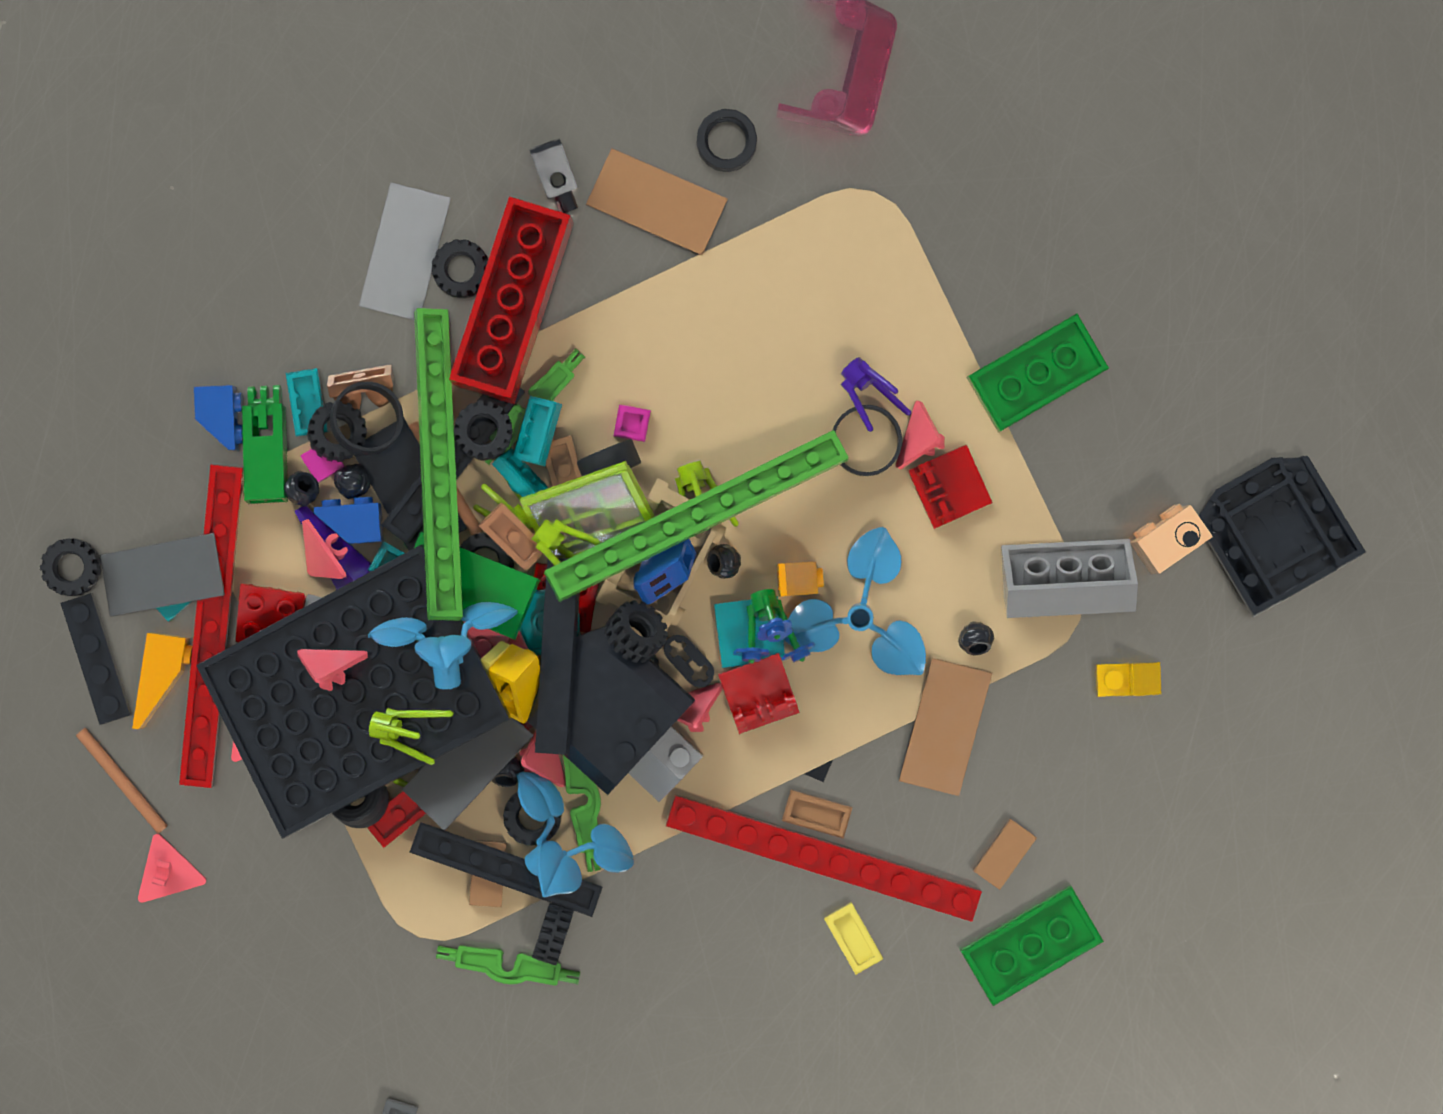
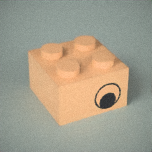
[1130,504,1213,574]

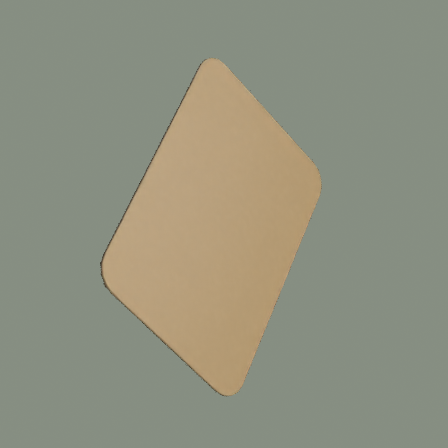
[232,188,1081,941]

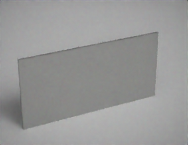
[359,182,451,320]

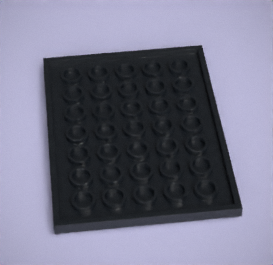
[196,544,512,839]

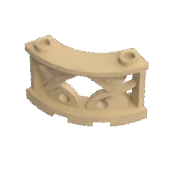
[596,478,726,631]

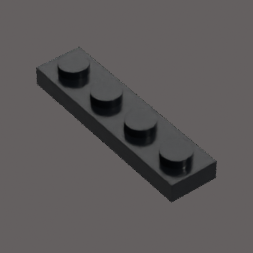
[60,593,132,725]

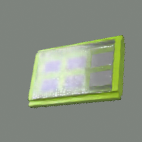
[520,461,655,558]

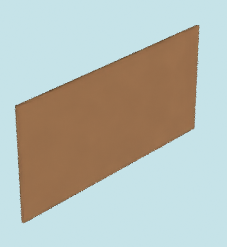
[586,148,728,255]
[899,658,992,796]

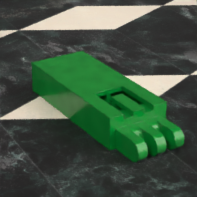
[242,385,288,504]

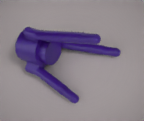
[841,357,911,432]

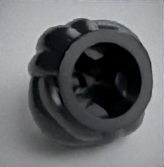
[334,464,371,499]
[284,471,320,507]
[707,544,741,579]
[958,621,994,656]
[492,756,524,787]

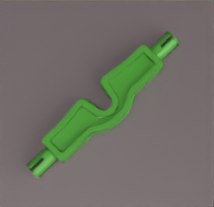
[485,348,585,465]
[563,755,601,872]
[436,945,581,986]

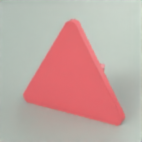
[896,401,945,469]
[302,519,348,579]
[297,649,368,691]
[677,683,723,732]
[519,731,566,787]
[138,834,207,903]

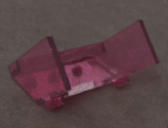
[777,0,897,136]

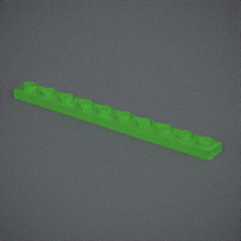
[414,308,463,621]
[544,430,849,602]

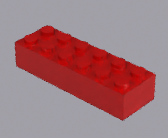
[449,196,574,404]

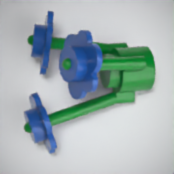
[733,589,815,664]

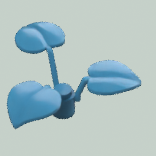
[783,527,926,675]
[368,602,518,689]
[516,772,634,897]

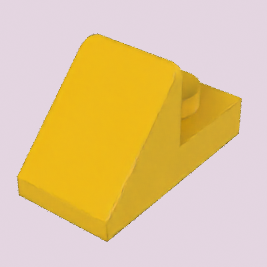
[1096,662,1161,697]

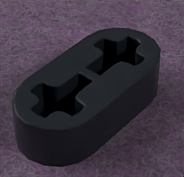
[664,635,714,687]

